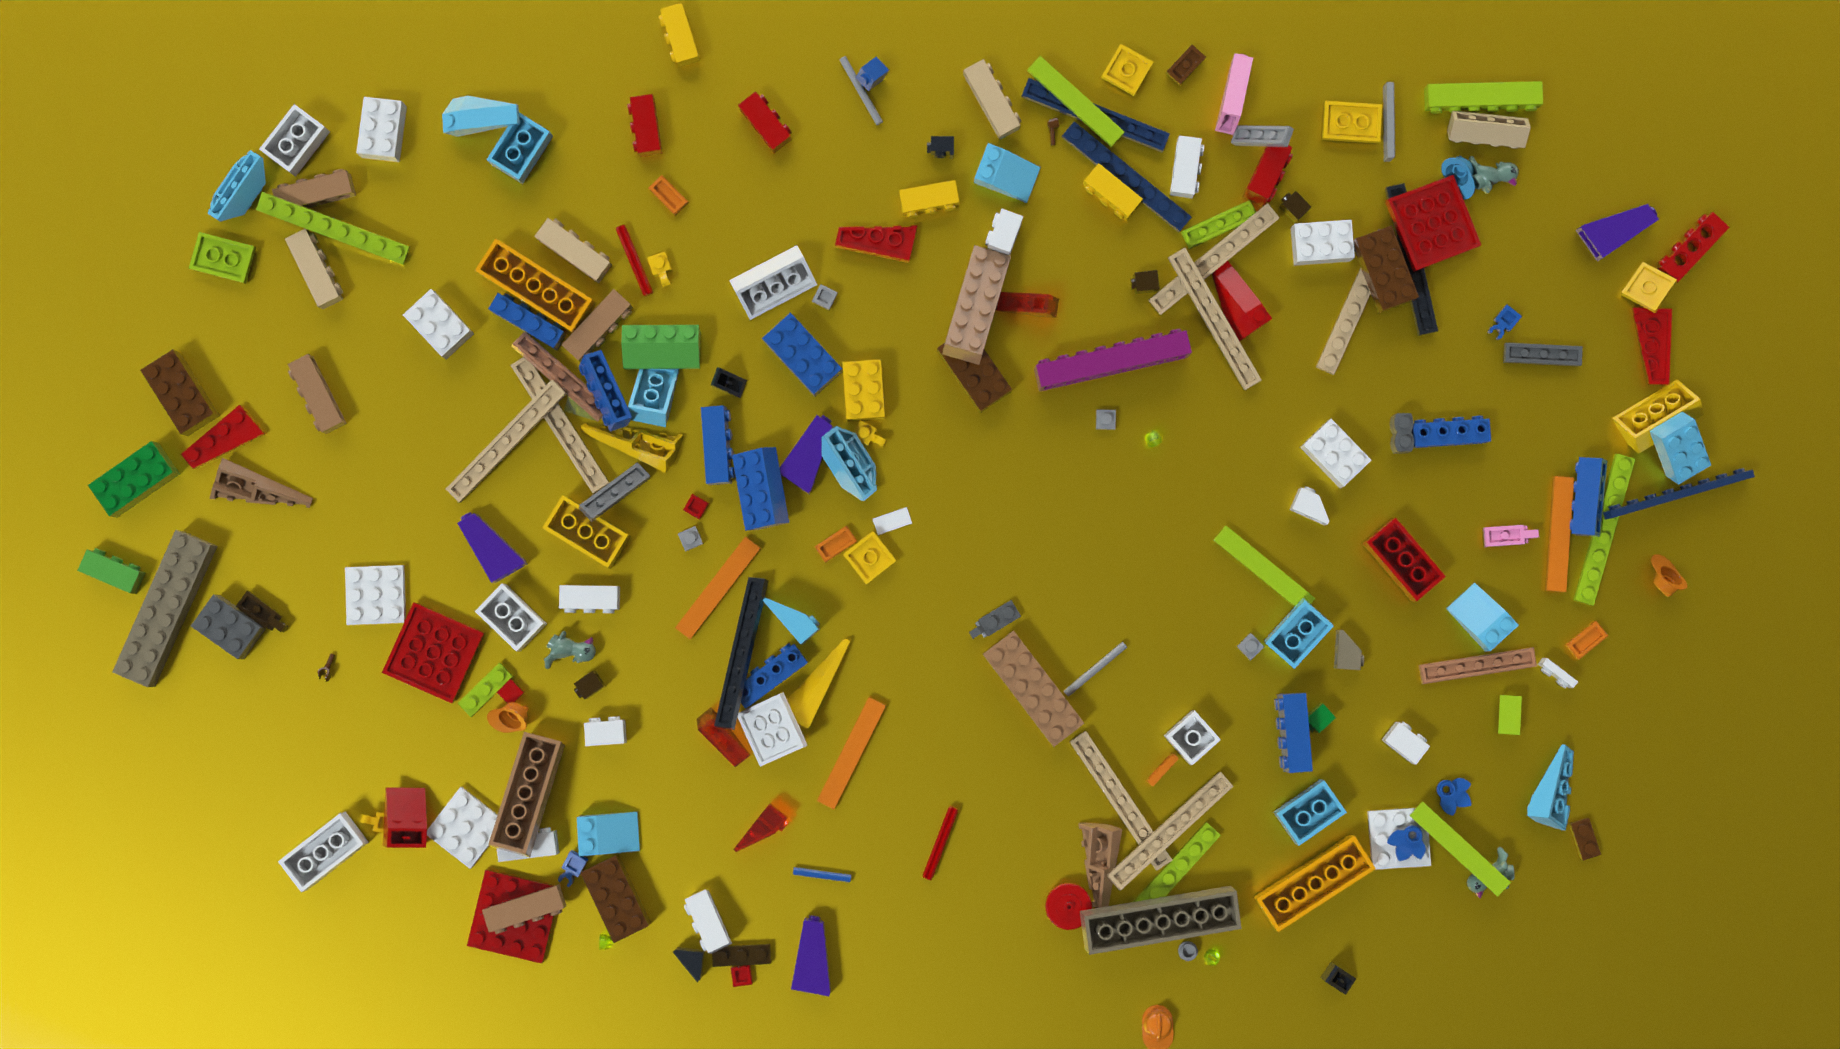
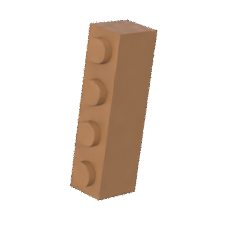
[272,169,356,208]
[562,289,633,362]
[288,354,347,434]
[482,884,566,934]

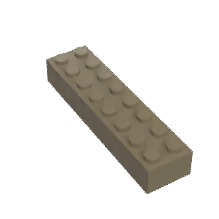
[112,530,218,687]
[1080,886,1241,955]

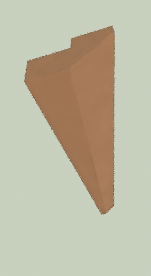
[210,458,313,508]
[1079,823,1122,908]

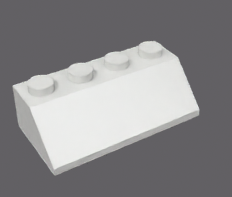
[729,245,817,320]

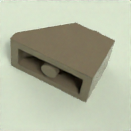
[1334,630,1364,670]

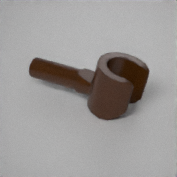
[1047,118,1060,145]
[318,654,335,682]

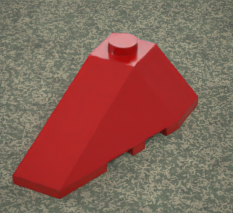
[1212,261,1272,342]

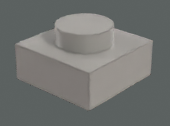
[812,284,838,310]
[1096,410,1116,430]
[678,526,703,551]
[1236,633,1264,660]

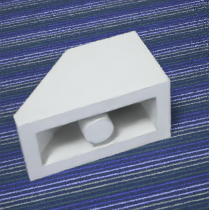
[1290,486,1329,525]

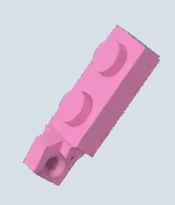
[1483,525,1539,547]

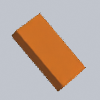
[648,175,689,216]
[815,526,857,563]
[1565,621,1608,660]
[1146,753,1179,787]

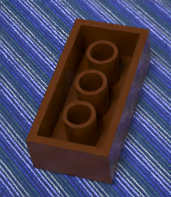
[1353,226,1419,314]
[937,343,1012,413]
[140,349,220,436]
[580,854,651,943]

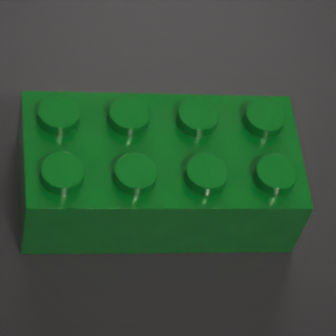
[88,441,180,518]

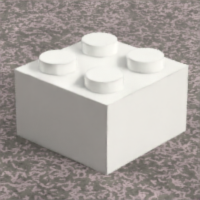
[985,209,1023,255]
[1164,710,1221,765]

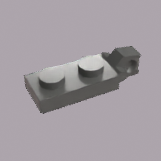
[969,600,1021,638]

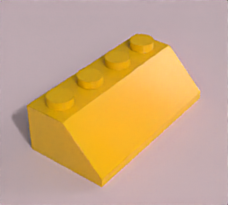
[1613,379,1704,454]

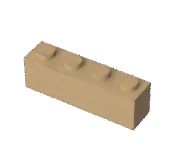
[963,59,1021,140]
[1447,111,1531,148]
[535,218,612,283]
[285,229,343,309]

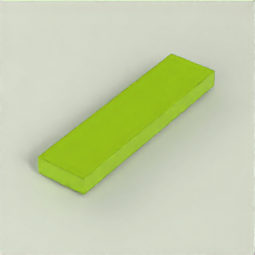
[1181,200,1256,249]

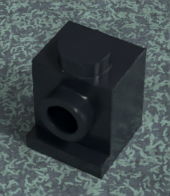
[927,136,954,159]

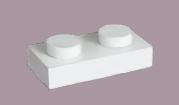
[1538,658,1578,689]

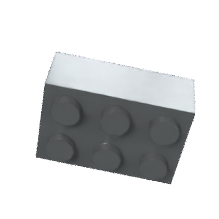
[191,594,266,659]

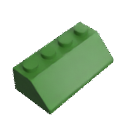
[621,325,701,369]

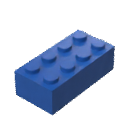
[762,313,843,397]
[732,447,789,531]
[1274,693,1313,773]

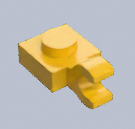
[647,252,672,287]
[854,420,886,447]
[359,812,384,833]

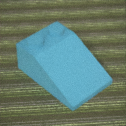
[974,143,1040,203]
[628,369,679,427]
[1446,583,1519,651]
[763,598,820,645]
[577,812,640,856]

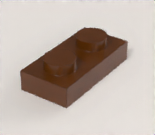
[1166,44,1206,86]
[1569,817,1601,861]

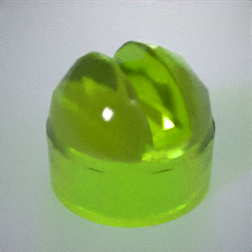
[1145,430,1162,447]
[599,934,612,950]
[1204,949,1220,966]

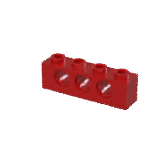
[1657,212,1730,283]

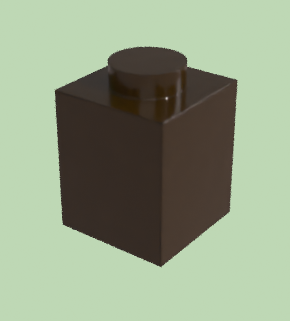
[1279,191,1311,223]
[1130,270,1160,294]
[574,670,606,700]

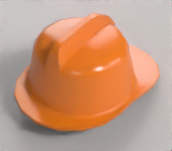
[1651,554,1688,597]
[487,702,528,733]
[1142,1005,1173,1049]

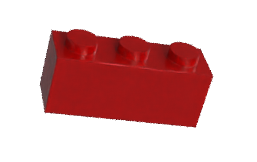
[738,91,792,153]
[627,94,662,157]

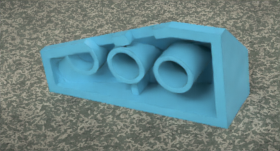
[442,96,520,137]
[1527,744,1574,831]

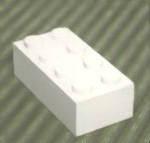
[278,812,369,893]

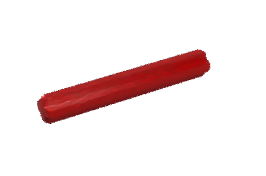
[616,225,653,296]
[922,806,958,880]

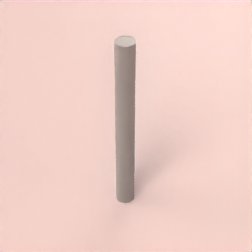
[840,56,883,125]
[1064,642,1127,697]

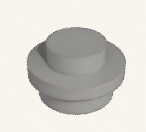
[1178,941,1198,961]

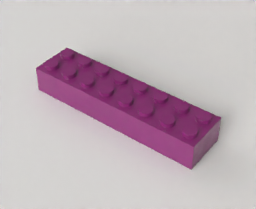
[1034,329,1192,392]

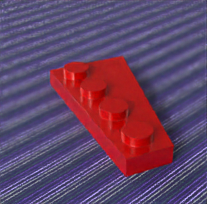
[835,225,917,263]
[1632,307,1672,386]
[181,405,266,469]

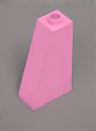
[1215,54,1253,135]

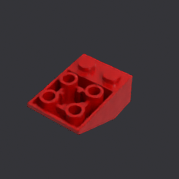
[383,787,427,848]

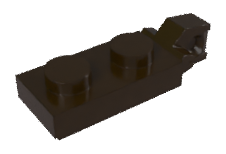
[236,591,289,633]

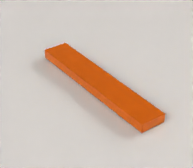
[1545,476,1574,592]
[675,536,761,640]
[817,697,886,809]

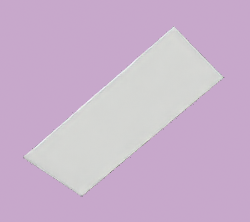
[873,507,912,535]

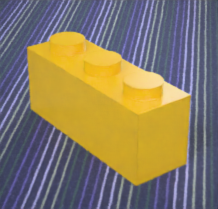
[658,2,700,67]
[1083,163,1143,220]
[899,180,959,218]

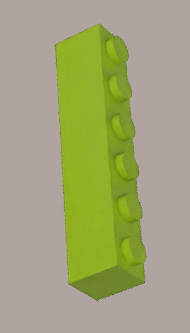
[1424,81,1543,114]

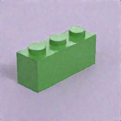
[77,548,146,594]

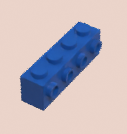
[488,293,567,351]
[579,350,632,431]
[701,405,735,485]
[1411,416,1491,448]
[1570,457,1608,537]
[741,644,808,709]

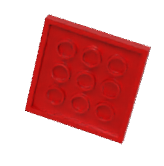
[1385,175,1481,272]
[382,602,485,704]
[467,869,555,964]

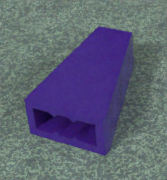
[1575,204,1659,261]
[780,415,833,495]
[457,512,528,583]
[791,915,831,996]

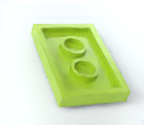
[189,232,256,284]

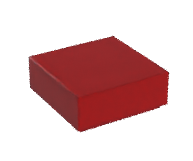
[683,494,709,520]
[497,679,525,704]
[731,965,753,987]

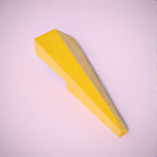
[581,422,683,473]
[787,639,851,729]

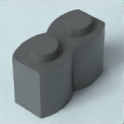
[1390,413,1414,454]

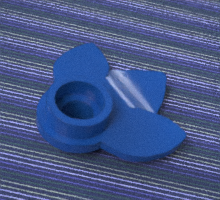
[1436,778,1471,816]
[1387,825,1426,861]

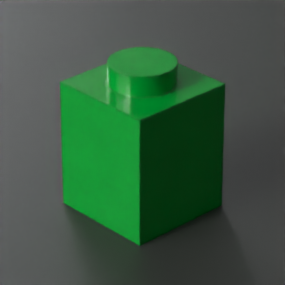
[1308,703,1336,733]

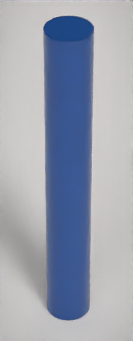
[793,867,851,882]

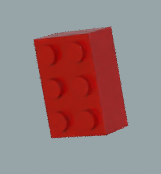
[1243,145,1293,206]

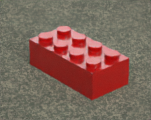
[1362,517,1446,602]

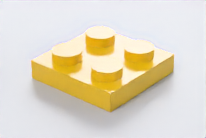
[1101,44,1153,96]
[1621,262,1677,313]
[843,531,896,585]

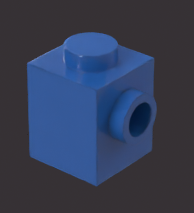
[856,57,889,91]

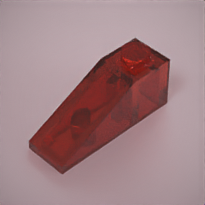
[996,292,1059,318]
[696,708,750,767]
[733,802,788,852]

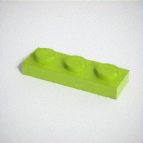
[458,663,514,717]

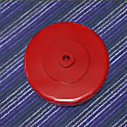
[1045,882,1092,930]

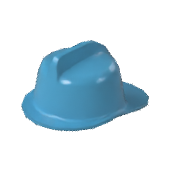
[1441,156,1475,200]

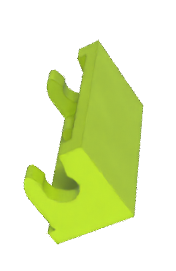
[1498,695,1522,735]

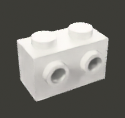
[584,716,627,746]
[1382,722,1430,765]

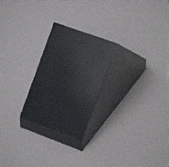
[711,367,747,398]
[673,947,705,982]
[1320,962,1356,995]

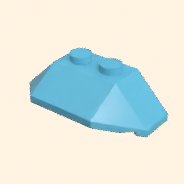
[208,150,266,221]
[822,426,877,501]

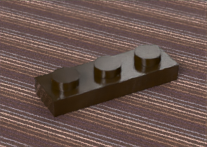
[712,944,771,967]

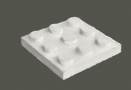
[345,565,406,625]
[738,692,807,766]
[427,787,497,869]
[1367,808,1431,870]

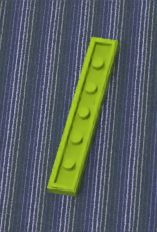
[1027,56,1125,147]
[1213,525,1315,607]
[1409,801,1511,897]

